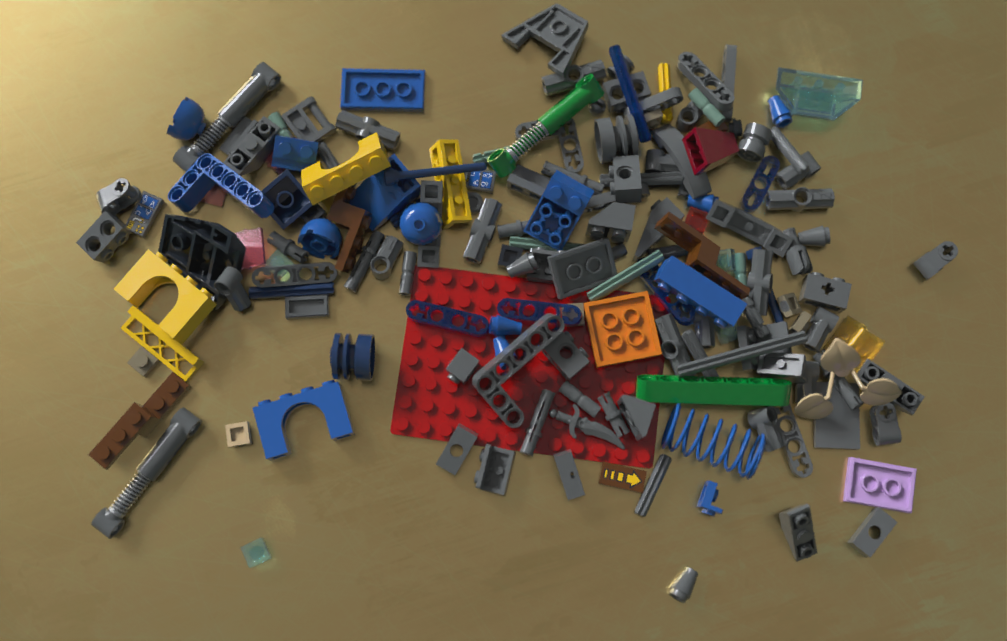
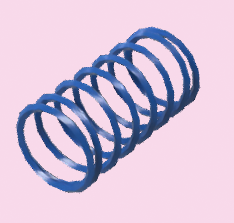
[661,403,766,480]

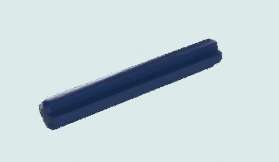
[248,282,335,299]

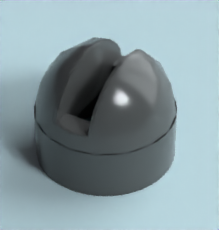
[589,98,606,117]

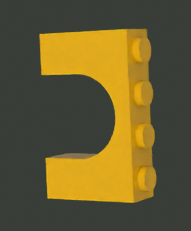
[301,132,391,205]
[114,249,217,345]

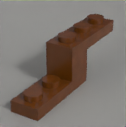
[327,158,372,273]
[654,212,750,300]
[88,372,191,470]

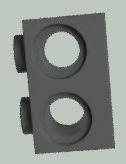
[602,71,651,113]
[76,211,132,263]

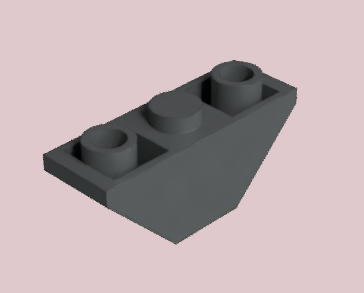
[223,116,281,176]
[857,359,924,415]
[779,504,817,562]

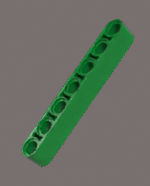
[636,374,791,406]

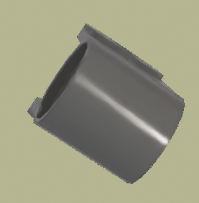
[96,178,141,215]
[913,241,958,280]
[869,403,902,446]

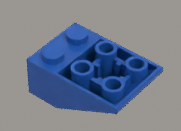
[349,154,421,232]
[523,170,594,250]

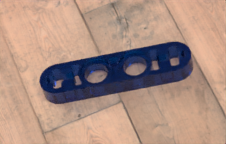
[637,257,695,326]
[497,298,583,326]
[406,300,489,337]

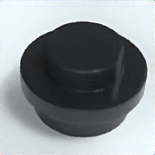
[728,118,742,139]

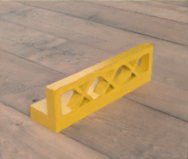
[429,139,472,229]
[121,305,204,382]

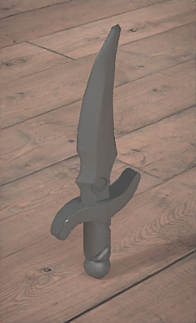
[549,404,625,449]

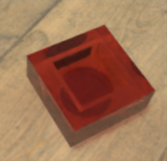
[684,206,708,235]

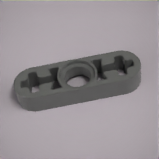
[623,87,684,122]

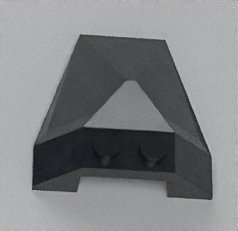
[158,213,246,310]

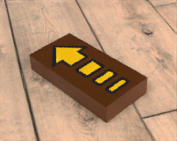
[598,462,647,493]

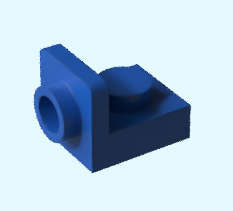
[697,480,723,517]

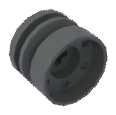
[594,114,639,163]

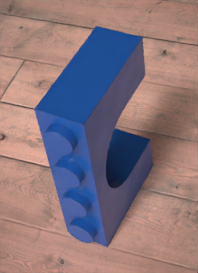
[253,380,356,461]

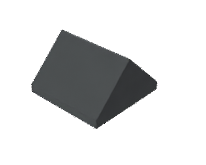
[616,394,656,441]

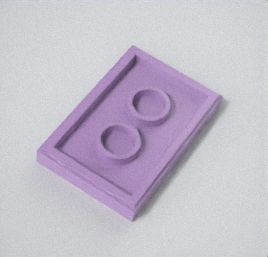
[843,457,917,514]

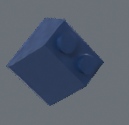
[261,169,312,230]

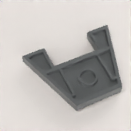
[501,3,589,78]

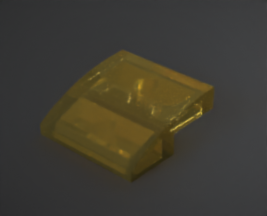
[822,315,885,374]

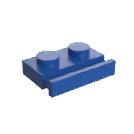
[271,135,319,171]

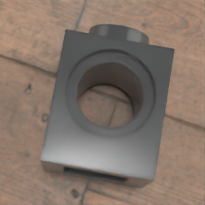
[446,348,480,385]

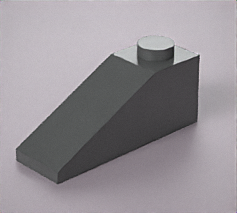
[633,197,685,263]

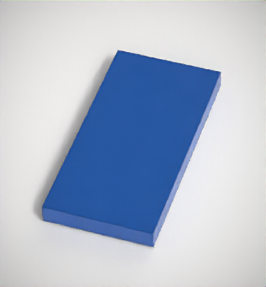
[340,68,426,112]

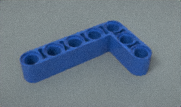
[168,153,274,218]

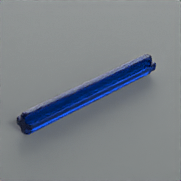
[609,45,652,143]

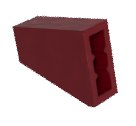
[682,127,740,176]

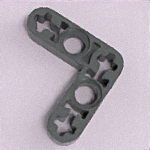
[515,118,584,174]

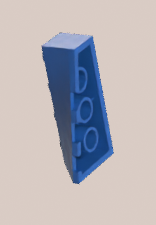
[654,256,747,329]

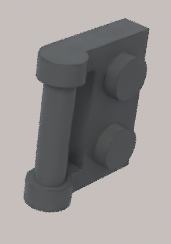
[281,96,337,142]

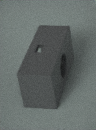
[436,423,478,475]
[554,449,585,500]
[847,507,898,558]

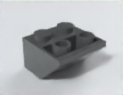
[585,202,636,244]

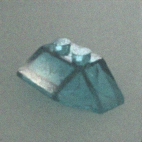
[775,67,863,121]

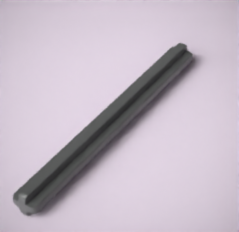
[676,331,808,377]

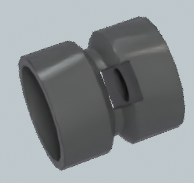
[737,123,772,162]

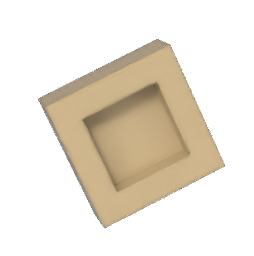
[225,421,252,448]

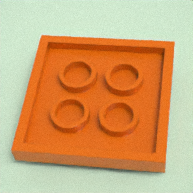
[583,291,662,368]

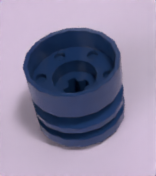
[330,333,375,381]

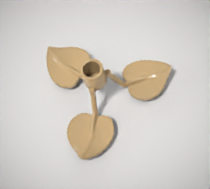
[794,338,902,419]

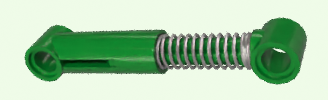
[487,74,605,178]

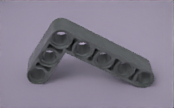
[472,313,565,428]

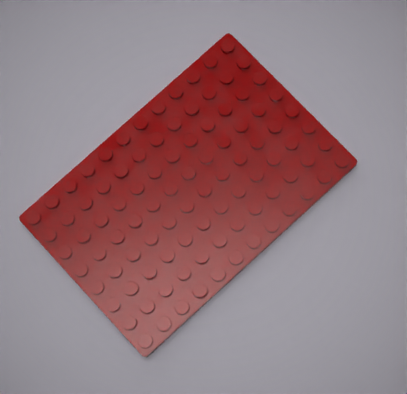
[390,265,671,469]

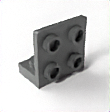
[737,321,792,372]

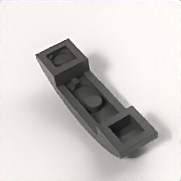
[650,124,712,200]
[417,180,443,268]
[706,199,794,257]

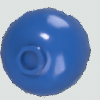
[167,97,207,141]
[399,202,443,245]
[297,218,343,259]

